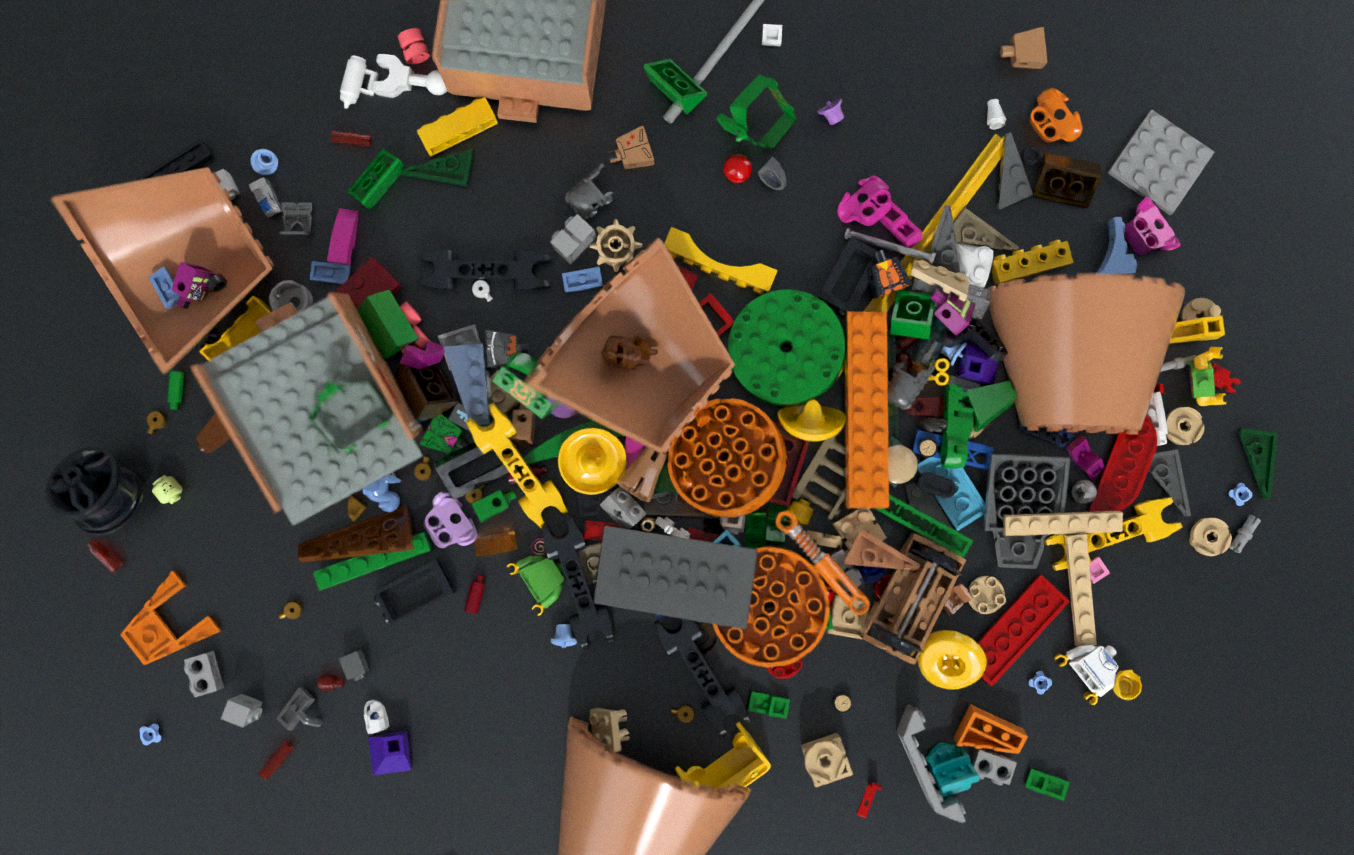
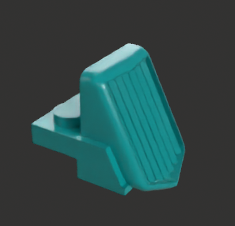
[925,743,980,797]

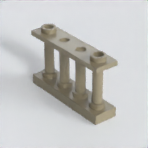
[792,434,846,520]

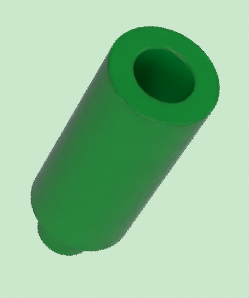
[167,371,184,410]

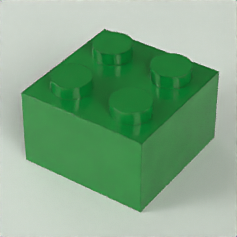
[891,290,936,339]

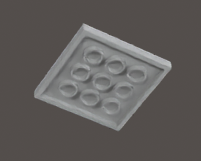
[1107,110,1214,215]

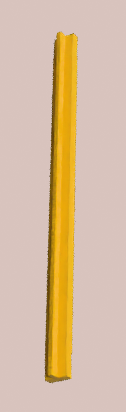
[837,134,1005,379]

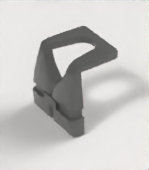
[279,202,313,235]

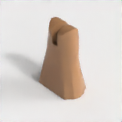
[617,446,667,502]

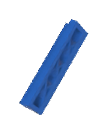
[912,429,994,470]

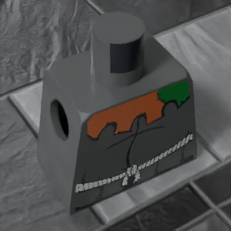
[485,330,530,369]

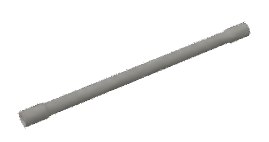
[663,0,765,124]

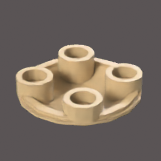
[888,445,918,484]
[968,576,1006,614]

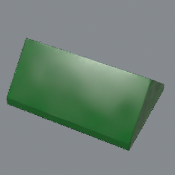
[643,59,707,114]
[347,149,406,210]
[357,290,419,359]

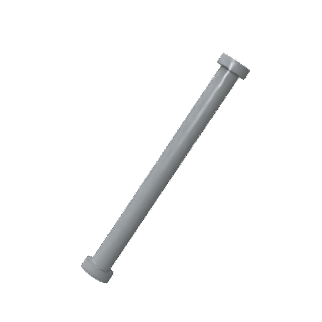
[844,228,936,265]

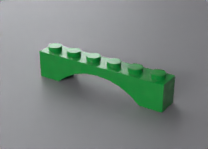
[313,532,434,591]

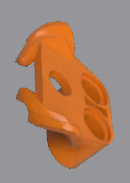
[1029,88,1082,142]

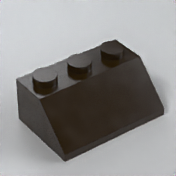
[1032,152,1102,208]
[394,363,459,420]

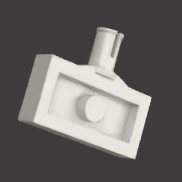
[654,517,691,539]

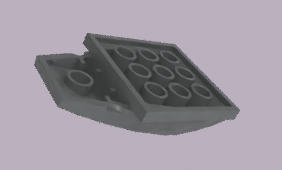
[983,453,1070,569]

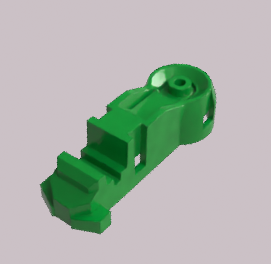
[940,382,974,469]

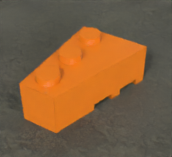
[953,704,1028,754]

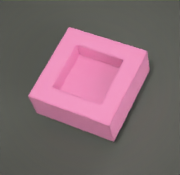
[1089,557,1110,584]

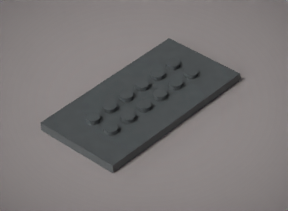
[594,526,758,629]

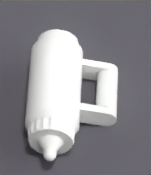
[340,56,379,108]

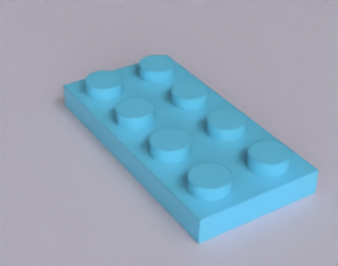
[917,449,985,531]

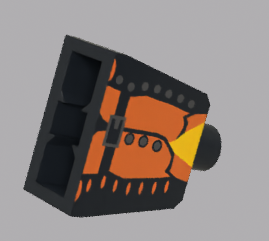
[867,250,912,299]

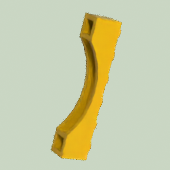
[664,227,778,295]
[1169,316,1225,344]

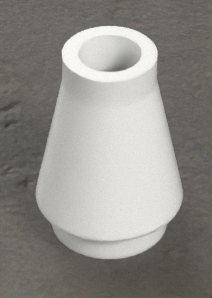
[987,99,1006,129]

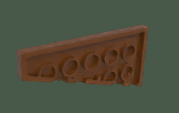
[298,505,414,563]

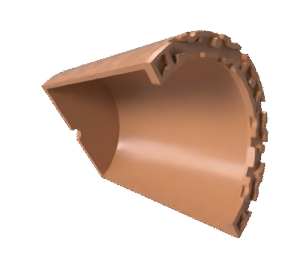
[52,167,274,374]
[525,238,735,453]
[985,274,1185,434]
[558,716,752,855]

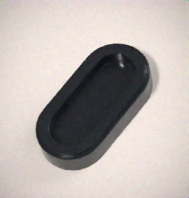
[917,472,956,498]

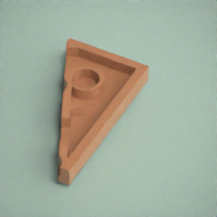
[842,529,920,570]

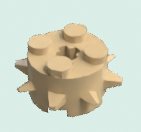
[590,219,642,272]

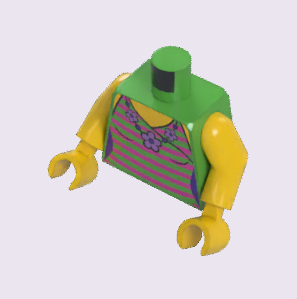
[1188,347,1226,406]

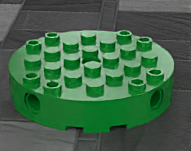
[728,289,845,407]

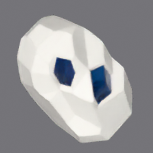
[364,700,389,734]

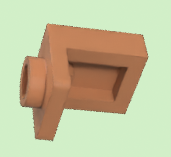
[943,583,973,616]

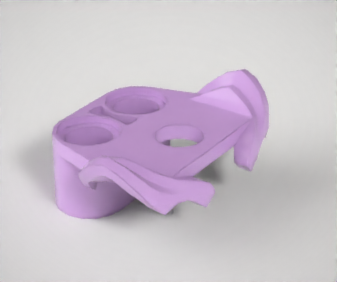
[423,491,478,548]

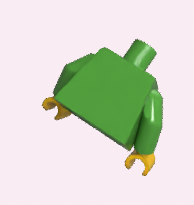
[507,556,568,616]

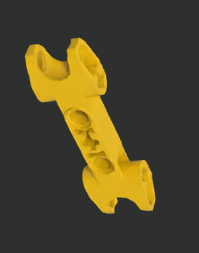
[466,403,568,529]
[1044,497,1183,571]

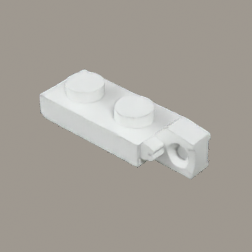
[1147,392,1168,446]

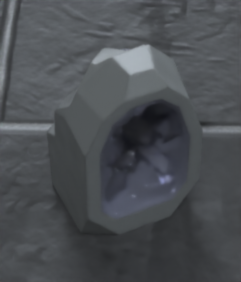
[757,157,787,190]

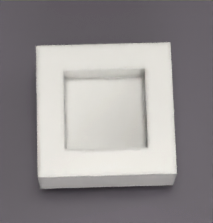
[762,24,782,46]

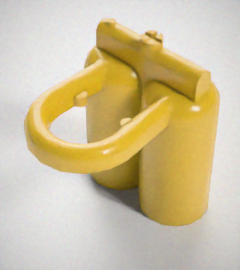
[917,358,950,386]

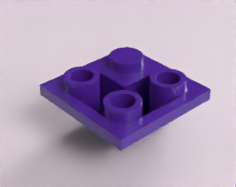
[956,340,999,386]
[368,731,412,776]

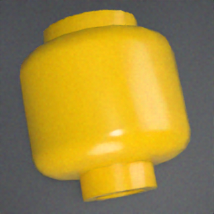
[786,498,814,527]

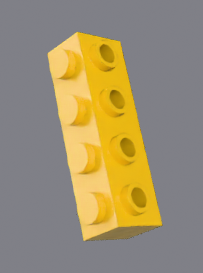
[416,97,498,157]
[991,240,1074,286]

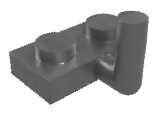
[276,687,322,731]

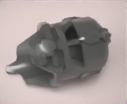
[565,163,613,220]
[887,362,935,410]

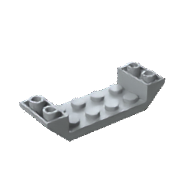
[897,704,966,823]

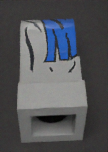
[249,177,282,218]

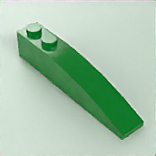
[515,418,625,468]
[876,494,973,558]

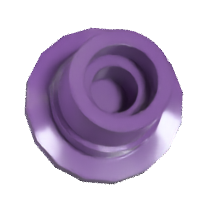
[817,98,844,125]

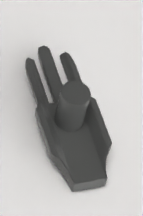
[917,417,948,434]

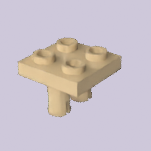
[590,708,629,752]

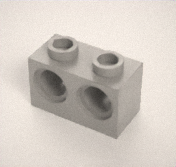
[184,651,224,697]
[970,748,1017,786]

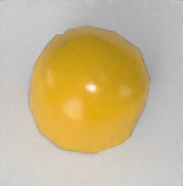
[1112,670,1142,700]

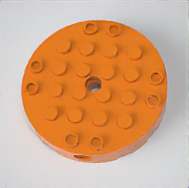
[667,398,786,518]
[713,546,829,667]

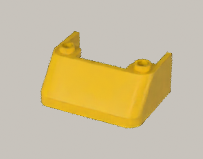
[675,722,771,791]

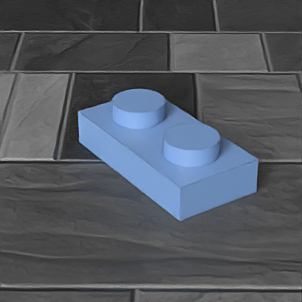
[309,261,351,284]
[148,267,180,309]
[562,267,603,293]

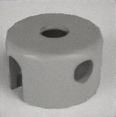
[269,280,313,313]

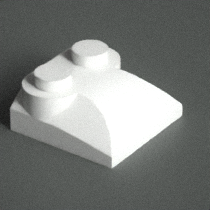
[956,242,993,288]

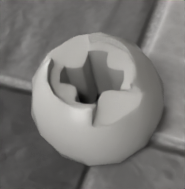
[1071,480,1097,504]

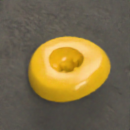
[778,399,846,441]
[558,428,626,495]
[917,630,987,690]

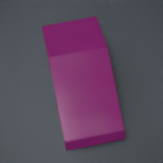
[400,341,445,369]
[1066,435,1105,481]

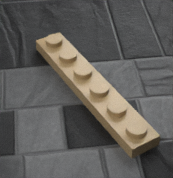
[1003,511,1123,536]
[1065,533,1097,647]

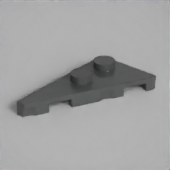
[996,132,1033,209]
[927,205,960,273]
[1148,449,1191,516]

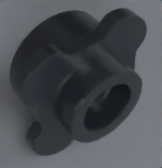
[703,519,722,534]

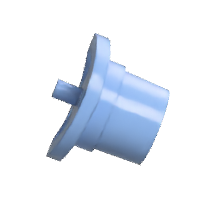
[251,149,278,175]
[940,342,967,366]
[550,624,577,648]

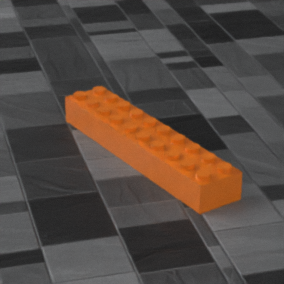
[845,312,889,509]

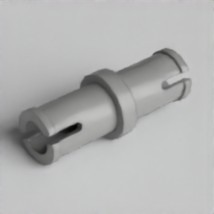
[1229,515,1261,553]

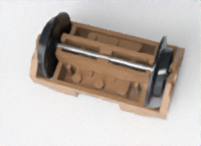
[859,533,966,665]

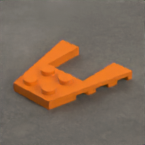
[120,571,222,665]

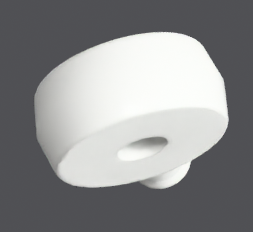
[472,280,493,302]

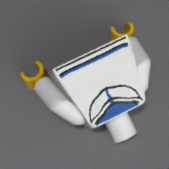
[1054,645,1118,705]

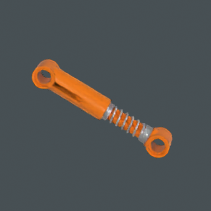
[776,510,869,615]

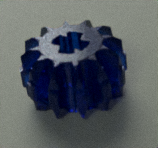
[854,565,885,584]

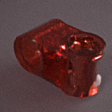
[907,397,945,417]

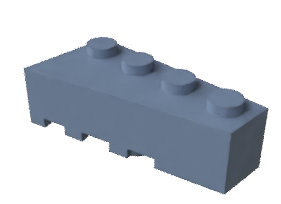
[443,343,490,425]

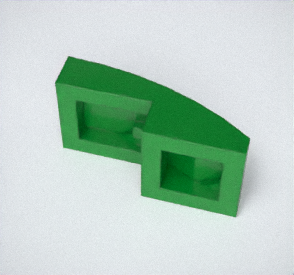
[765,502,788,545]
[745,509,766,549]
[746,690,790,719]
[1025,768,1070,801]

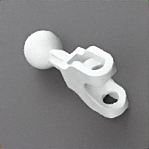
[371,54,447,98]

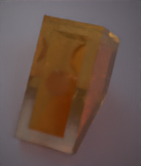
[474,531,518,557]

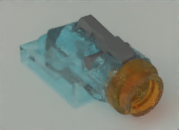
[910,318,948,375]

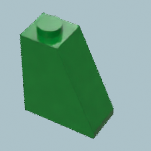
[963,381,1017,432]

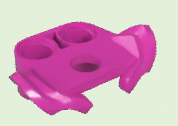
[838,176,892,226]
[1124,197,1180,255]

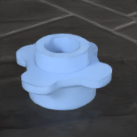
[1228,483,1252,506]
[1028,671,1052,695]
[140,723,162,745]

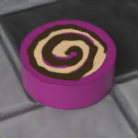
[531,538,547,557]

